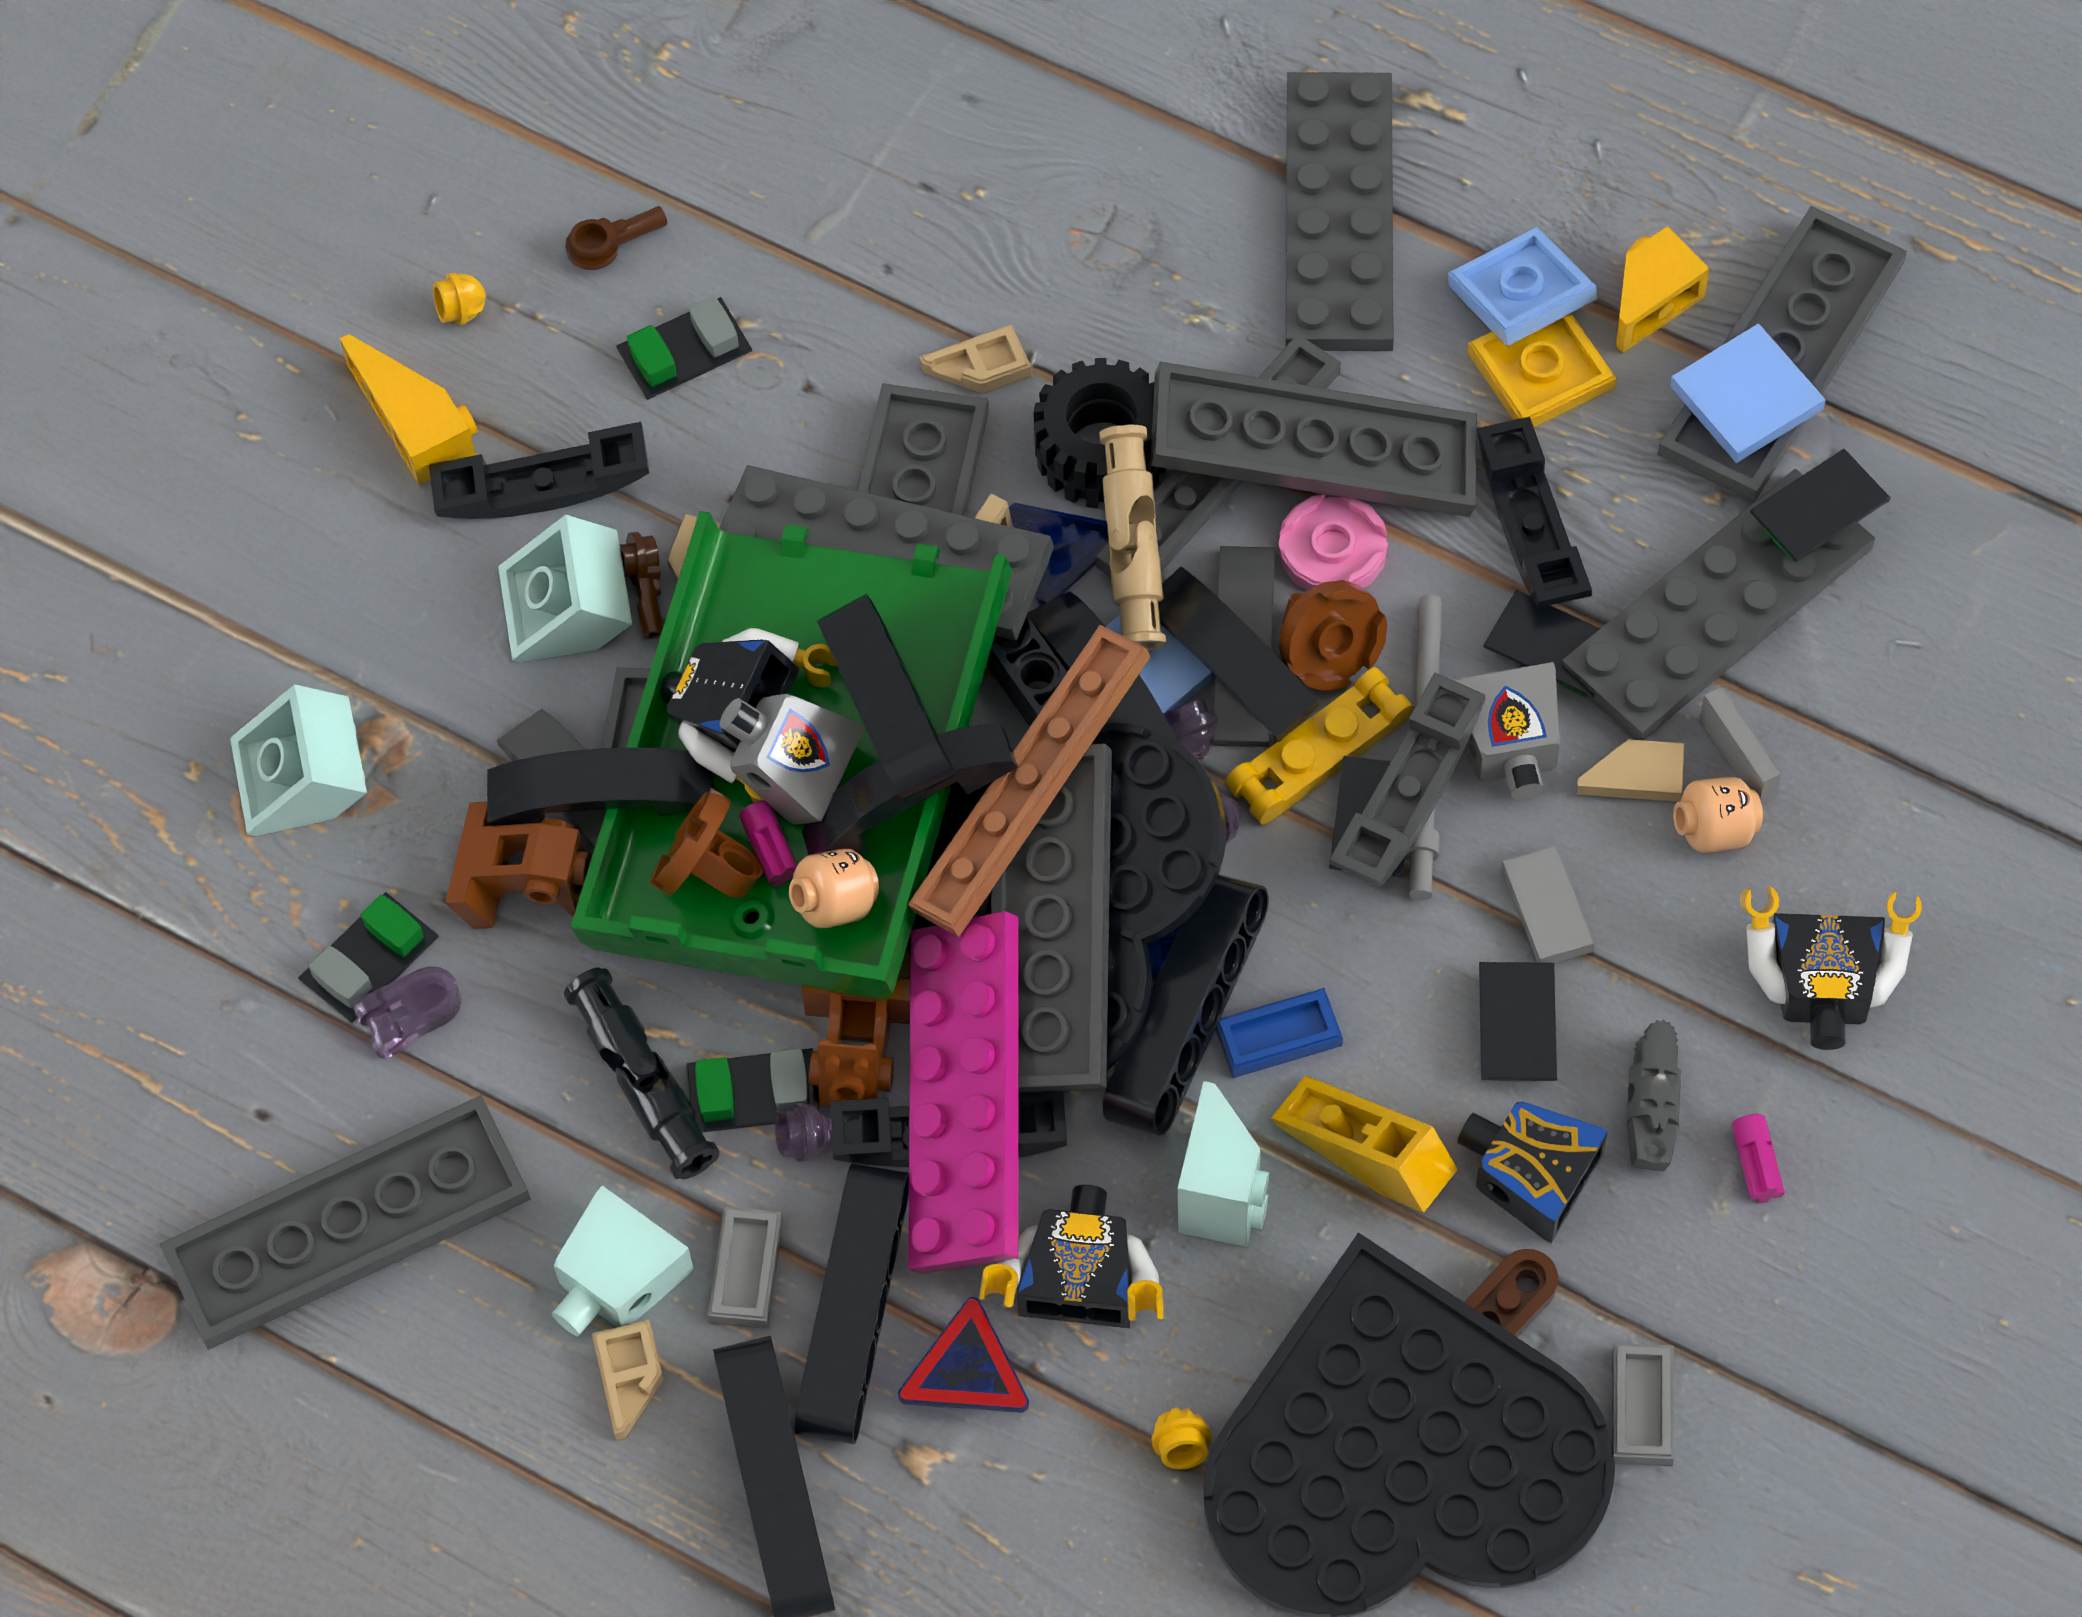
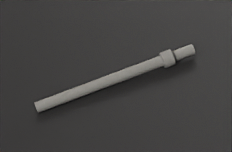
[1405,594,1442,900]

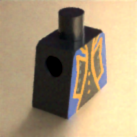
[1457,1102,1608,1243]

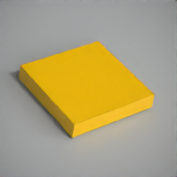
[1467,313,1617,427]

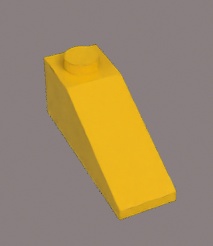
[339,334,478,485]
[1271,1075,1458,1213]

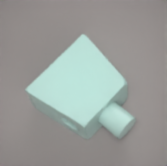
[552,1185,694,1336]

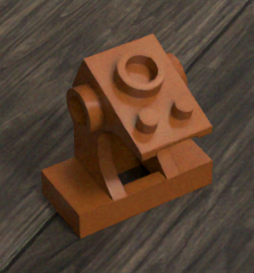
[445,802,592,929]
[801,979,910,1106]

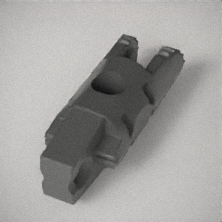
[1626,1019,1681,1172]

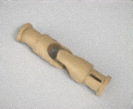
[1099,425,1166,651]

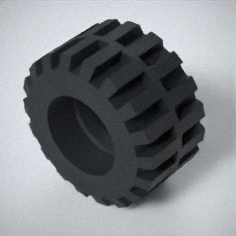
[1033,358,1167,508]

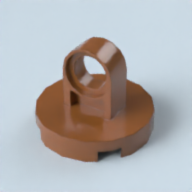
[1279,580,1387,691]
[649,788,763,898]

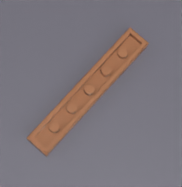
[908,625,1151,937]

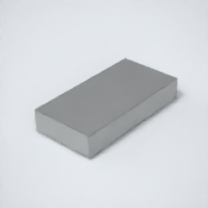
[1699,687,1781,806]
[1501,846,1594,963]
[708,1207,783,1328]
[1612,1343,1674,1466]

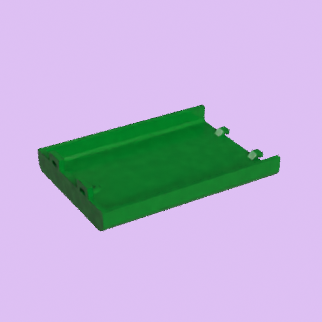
[571,511,1012,999]

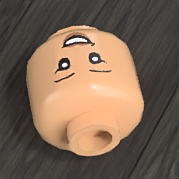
[1673,776,1763,853]
[789,849,879,928]

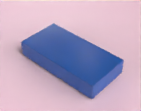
[1215,988,1343,1078]

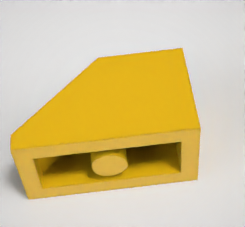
[1616,226,1710,354]

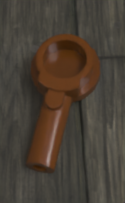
[565,206,667,270]
[619,531,663,639]

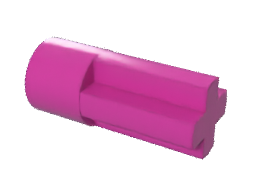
[739,801,797,887]
[1731,1114,1785,1203]

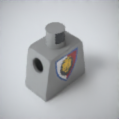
[1454,662,1560,800]
[720,694,865,825]

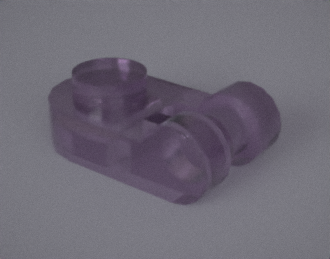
[353,966,462,1058]

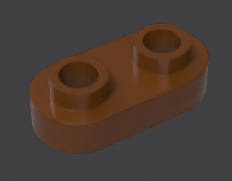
[1465,1249,1558,1337]

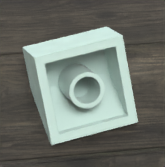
[498,514,632,663]
[230,684,367,836]
[1177,1081,1269,1247]

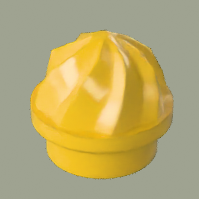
[433,272,486,326]
[1151,1407,1212,1469]

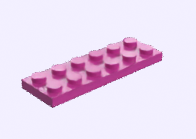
[908,911,1018,1274]

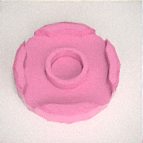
[1278,494,1388,591]

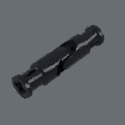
[563,967,720,1179]

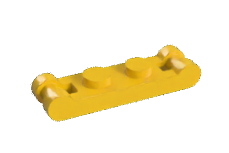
[1224,667,1415,825]

